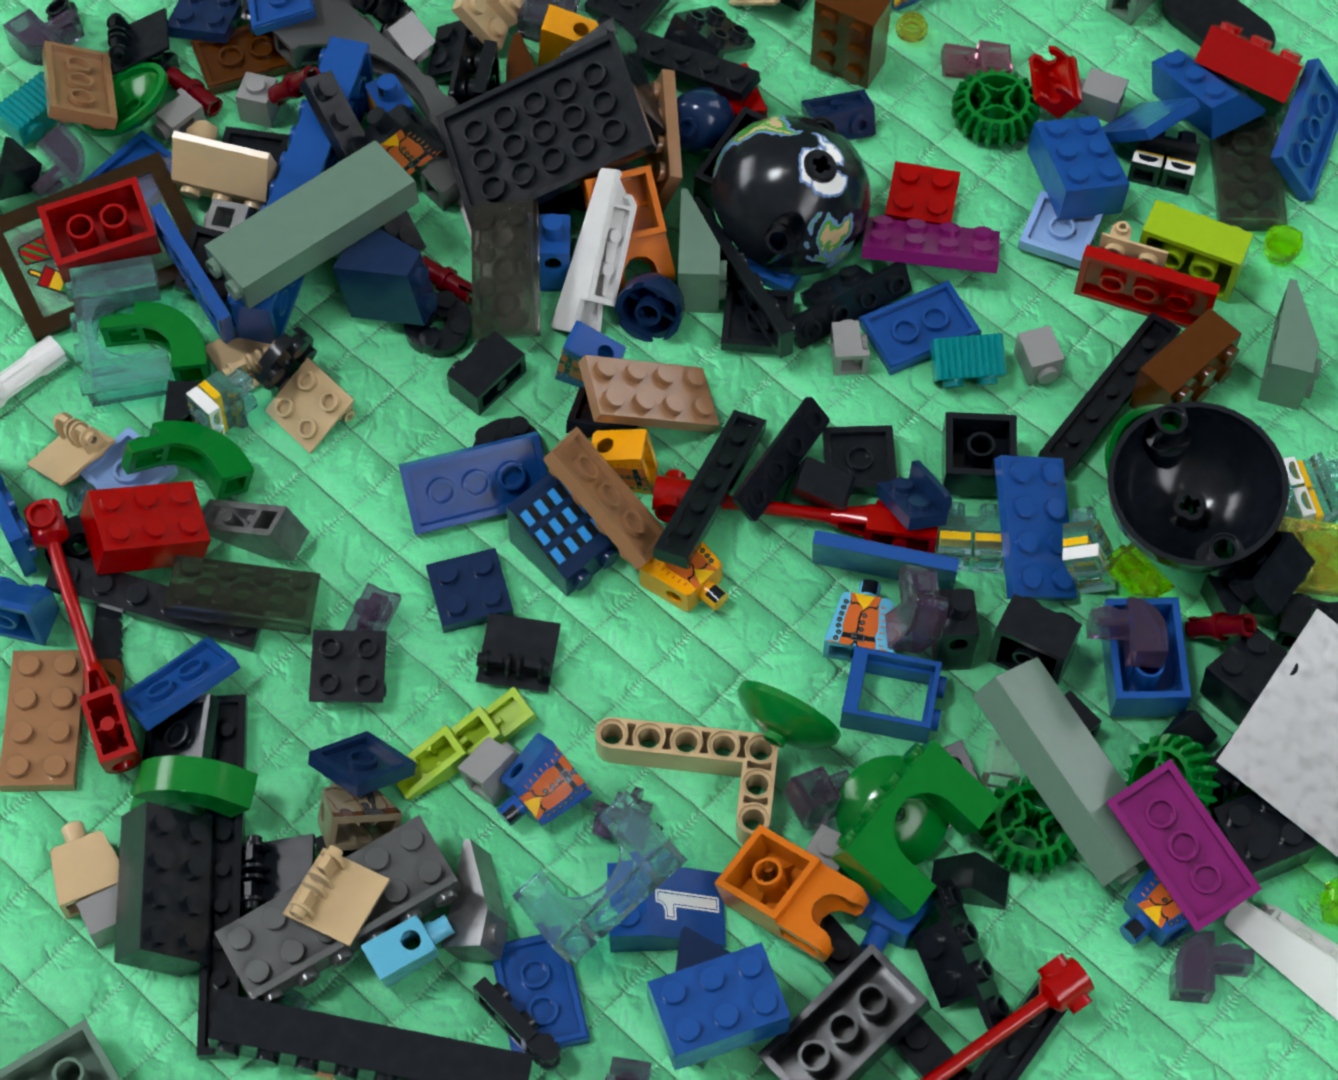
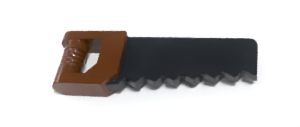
[82,606,126,695]

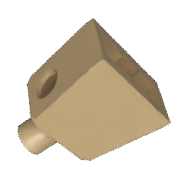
[50,821,119,919]

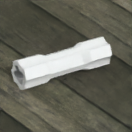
[0,335,67,408]

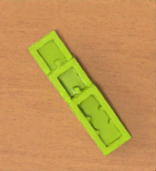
[396,686,538,801]

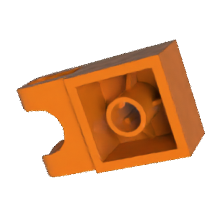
[580,165,675,296]
[714,824,870,962]

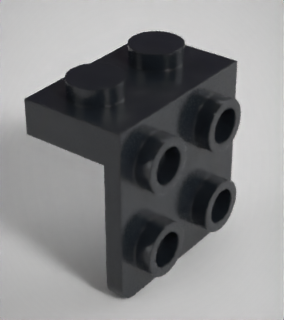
[663,6,755,59]

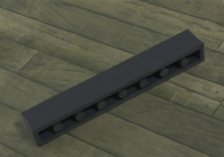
[208,992,533,1080]

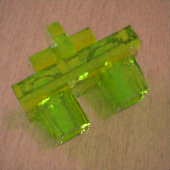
[1105,543,1175,598]

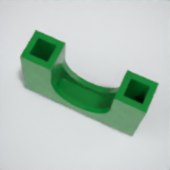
[831,739,1001,921]

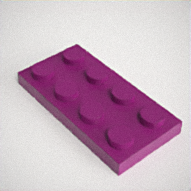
[861,215,1000,274]
[1106,759,1262,933]

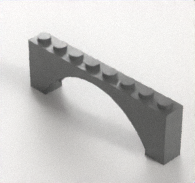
[272,0,461,212]

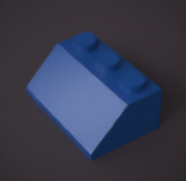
[1152,49,1266,140]
[0,577,60,646]

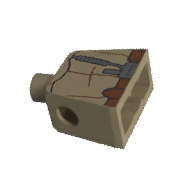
[318,783,402,851]

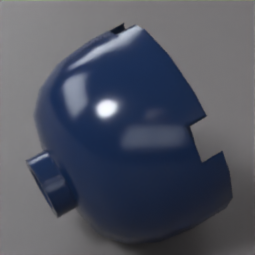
[677,87,735,154]
[614,272,685,342]

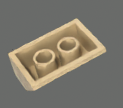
[171,131,280,213]

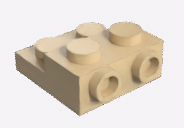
[452,0,526,51]

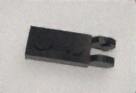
[473,976,561,1072]

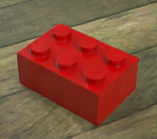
[1194,21,1306,103]
[37,176,162,284]
[80,481,211,575]

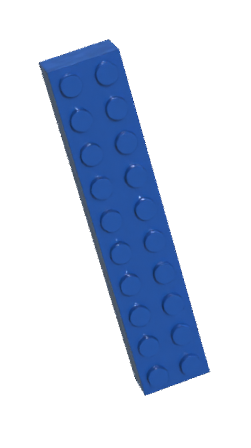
[227,36,374,344]

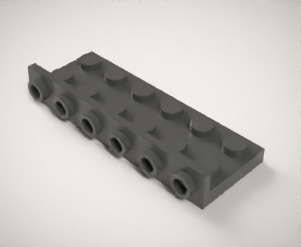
[214,815,462,1004]

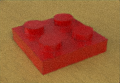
[885,161,961,225]

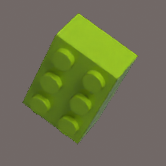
[1139,199,1254,303]

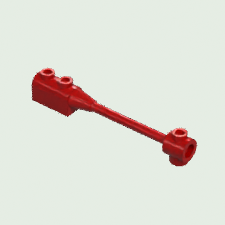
[652,469,938,553]
[24,499,142,774]
[916,953,1094,1080]

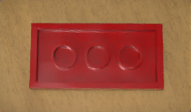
[1074,244,1220,328]

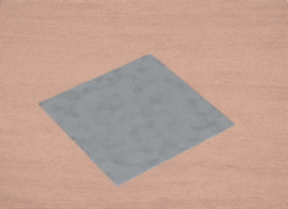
[1216,608,1338,857]

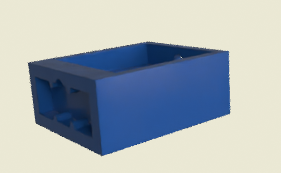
[840,646,947,743]

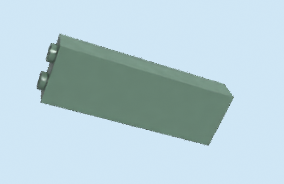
[204,140,419,309]
[972,657,1150,887]

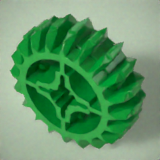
[951,66,1040,149]
[1123,733,1221,815]
[979,776,1077,879]

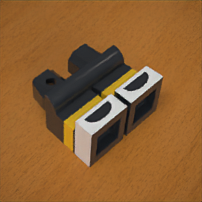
[1127,130,1200,195]

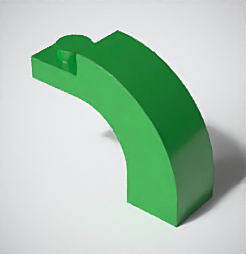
[100,301,211,381]
[121,420,254,500]
[130,755,258,818]

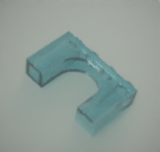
[65,255,174,407]
[512,791,688,967]

